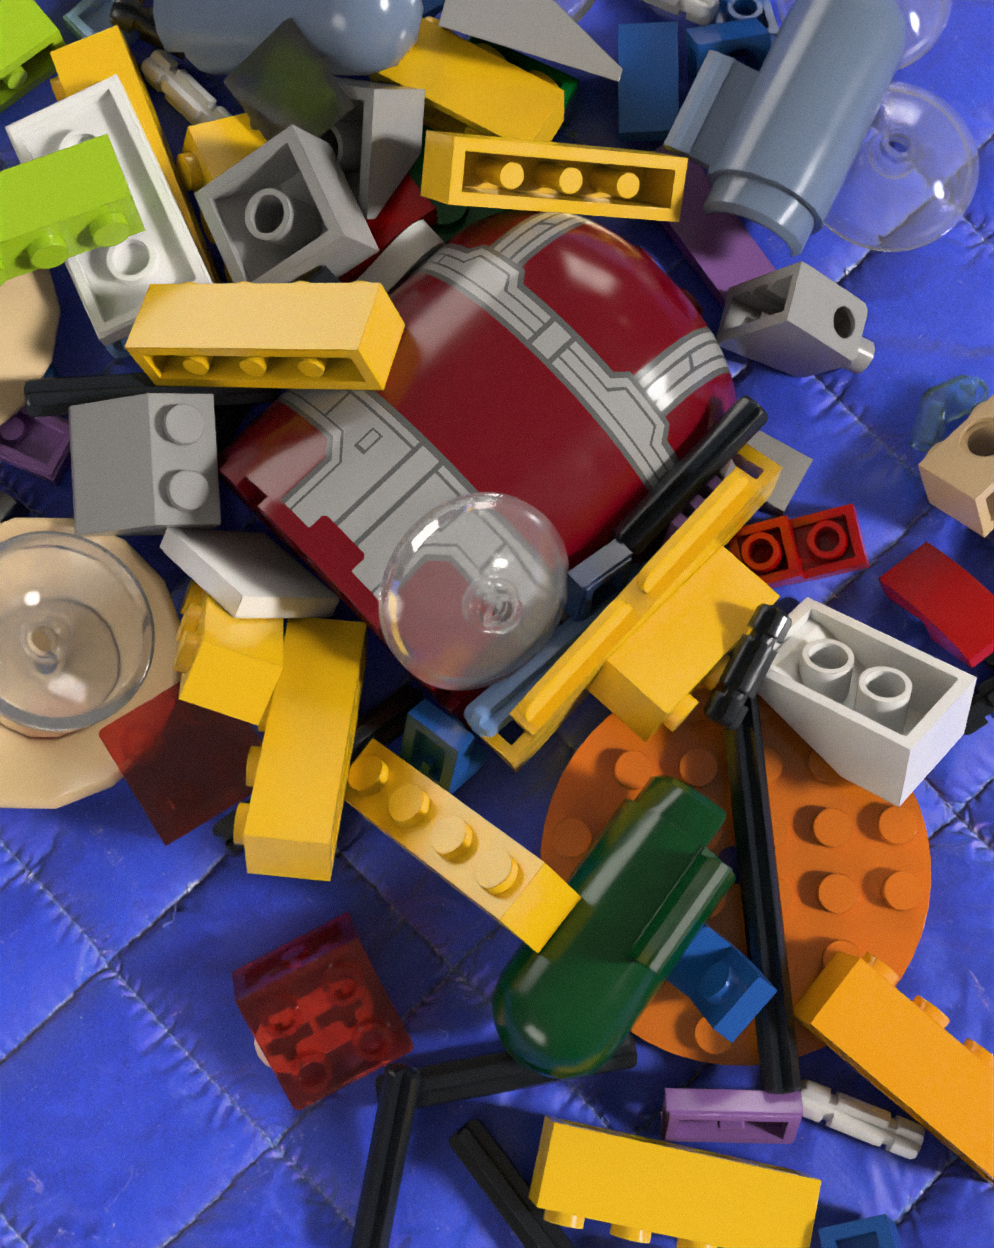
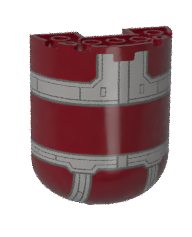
[217,210,737,733]

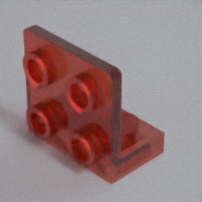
[99,681,262,846]
[232,911,413,1110]

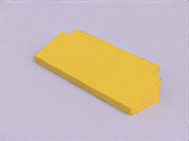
[468,443,783,773]

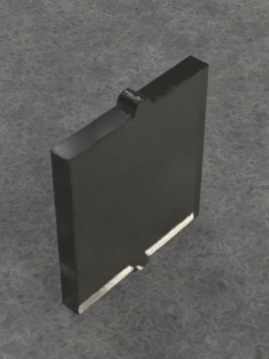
[223,18,355,142]

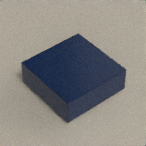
[562,538,633,623]

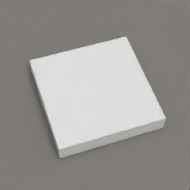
[160,527,340,619]

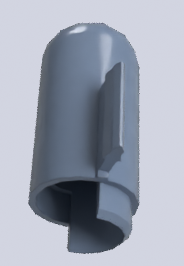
[153,0,424,75]
[663,0,907,257]

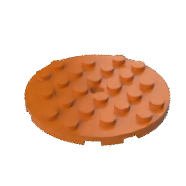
[540,682,931,1066]

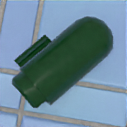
[491,775,736,1080]

